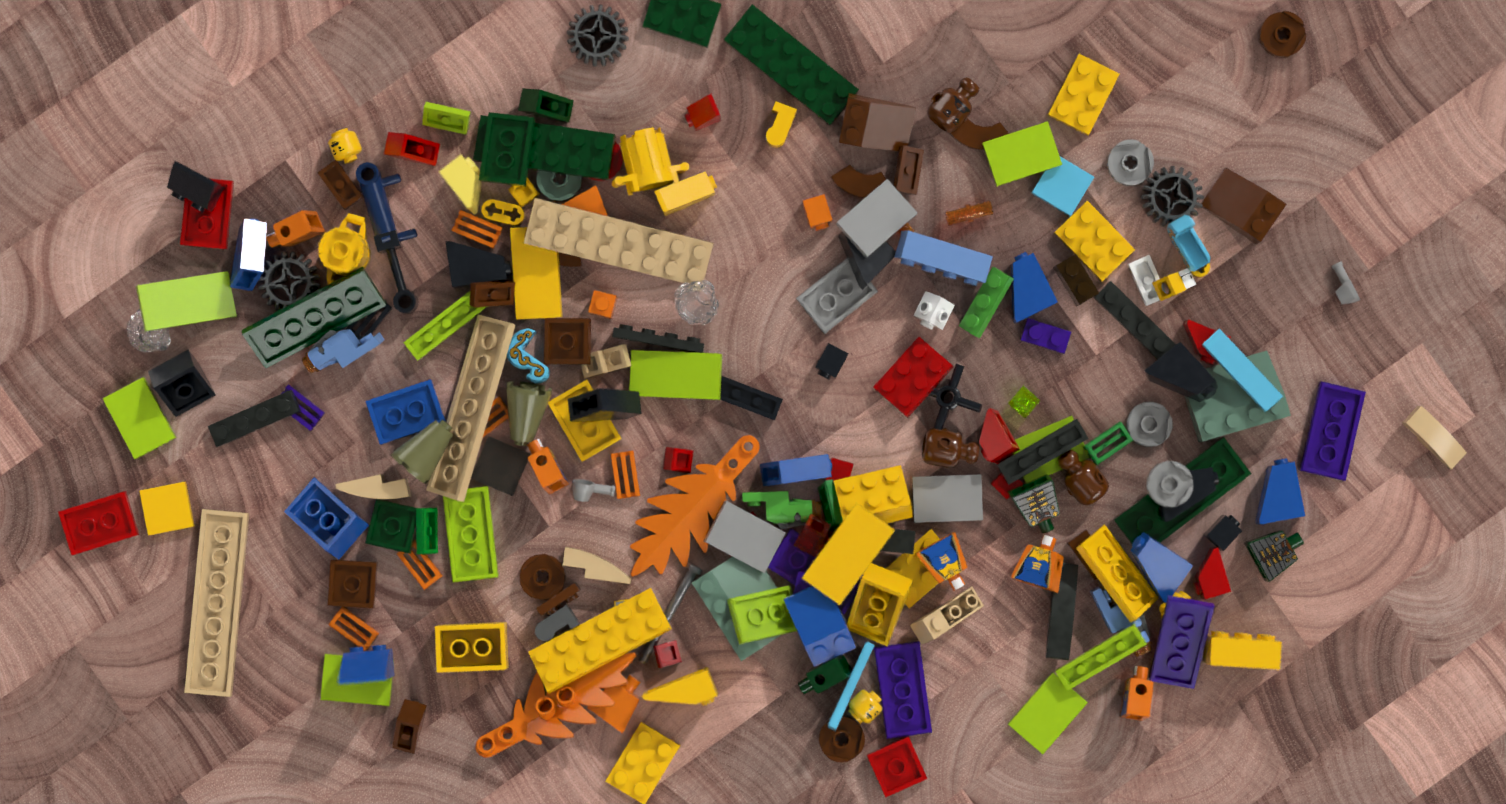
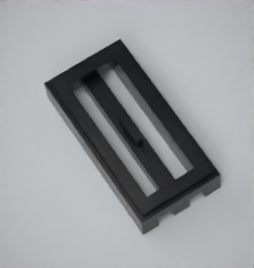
[346,303,393,340]

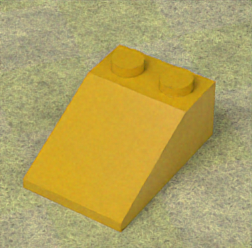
[847,563,913,647]
[642,667,718,706]

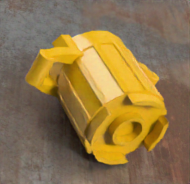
[611,127,689,196]
[318,213,371,285]

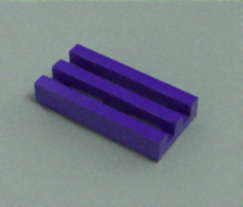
[281,385,325,431]

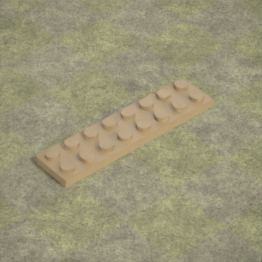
[523,198,714,288]
[427,314,515,502]
[184,509,249,697]

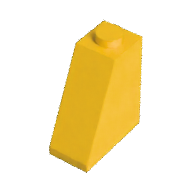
[654,171,717,217]

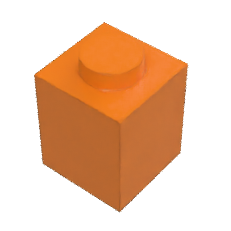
[802,194,833,231]
[588,290,618,319]

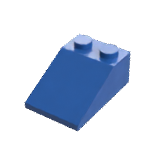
[284,477,369,560]
[784,586,856,667]
[338,645,395,684]

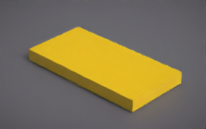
[510,227,563,320]
[802,503,894,605]
[1076,524,1159,623]

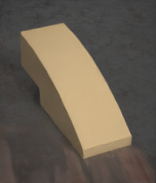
[1402,406,1467,470]
[335,474,411,499]
[563,547,632,584]

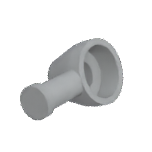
[1331,261,1360,304]
[572,479,615,502]

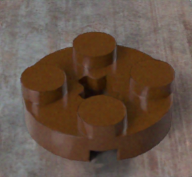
[1259,11,1306,58]
[520,554,566,600]
[819,716,865,763]

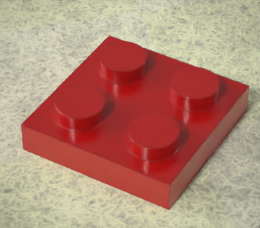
[866,736,928,798]

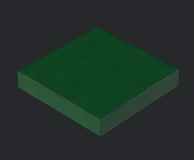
[365,499,416,554]

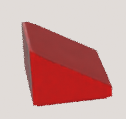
[663,447,694,473]

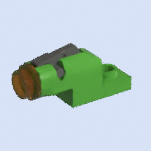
[742,491,822,529]

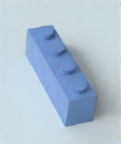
[894,230,993,286]

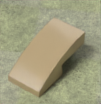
[581,344,631,378]

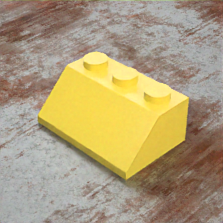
[439,155,482,215]

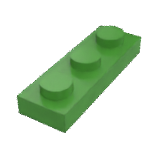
[959,267,1014,338]

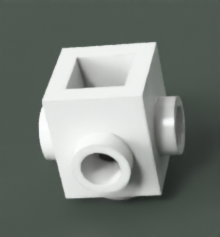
[913,291,955,330]

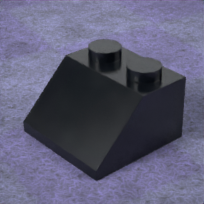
[167,161,225,212]
[148,349,216,417]

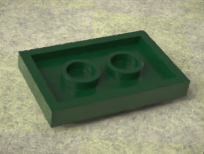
[642,0,722,48]
[479,112,535,187]

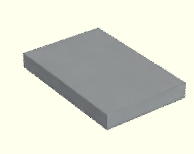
[836,179,918,258]
[796,258,878,334]
[912,474,983,523]
[704,500,786,573]

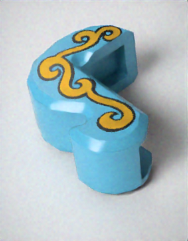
[1167,215,1211,272]
[507,328,550,384]

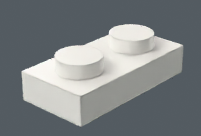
[1127,255,1166,306]

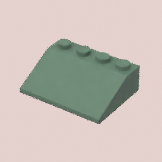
[1185,351,1291,442]
[692,557,781,661]

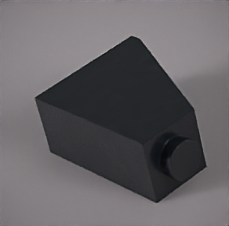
[838,232,896,290]
[445,241,512,289]
[1144,342,1218,402]
[568,388,642,422]
[1159,467,1219,522]

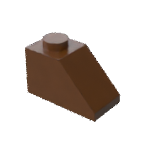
[392,699,427,754]

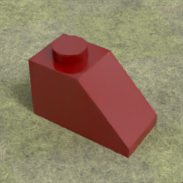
[684,94,721,131]
[384,132,440,166]
[1183,319,1231,365]
[979,408,1020,464]
[1193,547,1232,599]

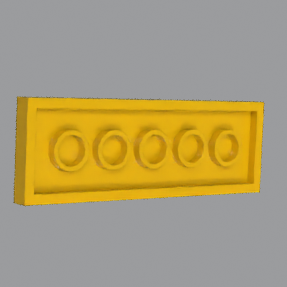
[528,588,672,693]

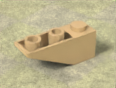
[910,587,984,644]

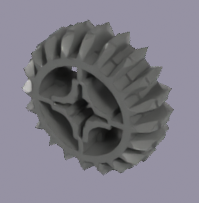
[567,5,629,67]
[1141,166,1204,227]
[258,251,321,311]

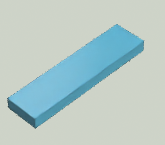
[1202,328,1283,412]
[828,642,874,731]

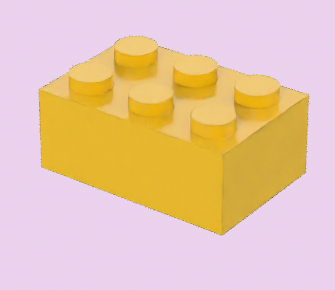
[834,465,913,524]
[435,622,509,673]
[1203,631,1282,670]

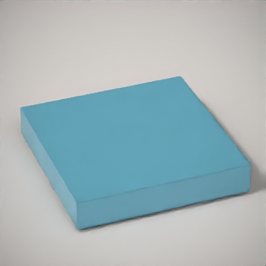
[1031,156,1094,217]

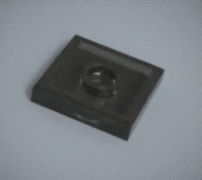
[471,436,531,496]

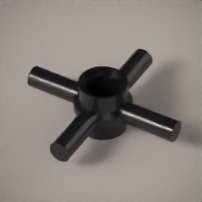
[929,364,982,429]

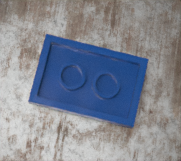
[366,379,446,445]

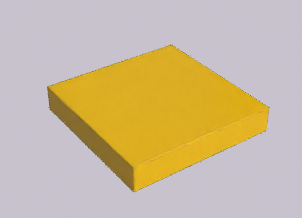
[139,482,195,536]

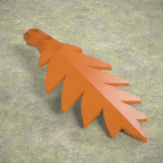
[630,435,760,577]
[475,652,636,758]

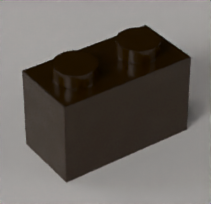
[1053,254,1099,307]

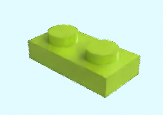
[422,102,471,135]

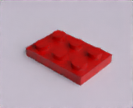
[180,178,234,250]
[873,337,954,418]
[58,491,139,556]

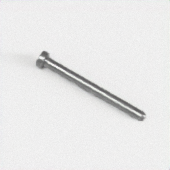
[639,562,703,664]

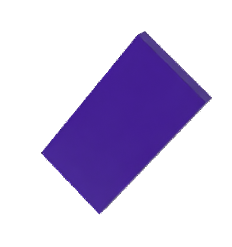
[1299,381,1366,481]
[768,528,863,615]
[1148,595,1214,689]
[874,641,932,739]

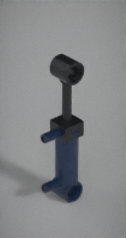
[356,162,418,314]

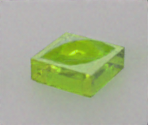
[1008,386,1040,418]

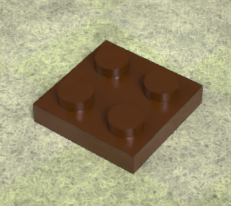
[544,318,591,365]
[327,559,378,608]

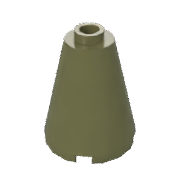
[506,381,552,446]
[391,419,453,484]

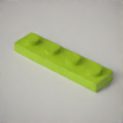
[403,291,487,361]
[1055,623,1147,691]

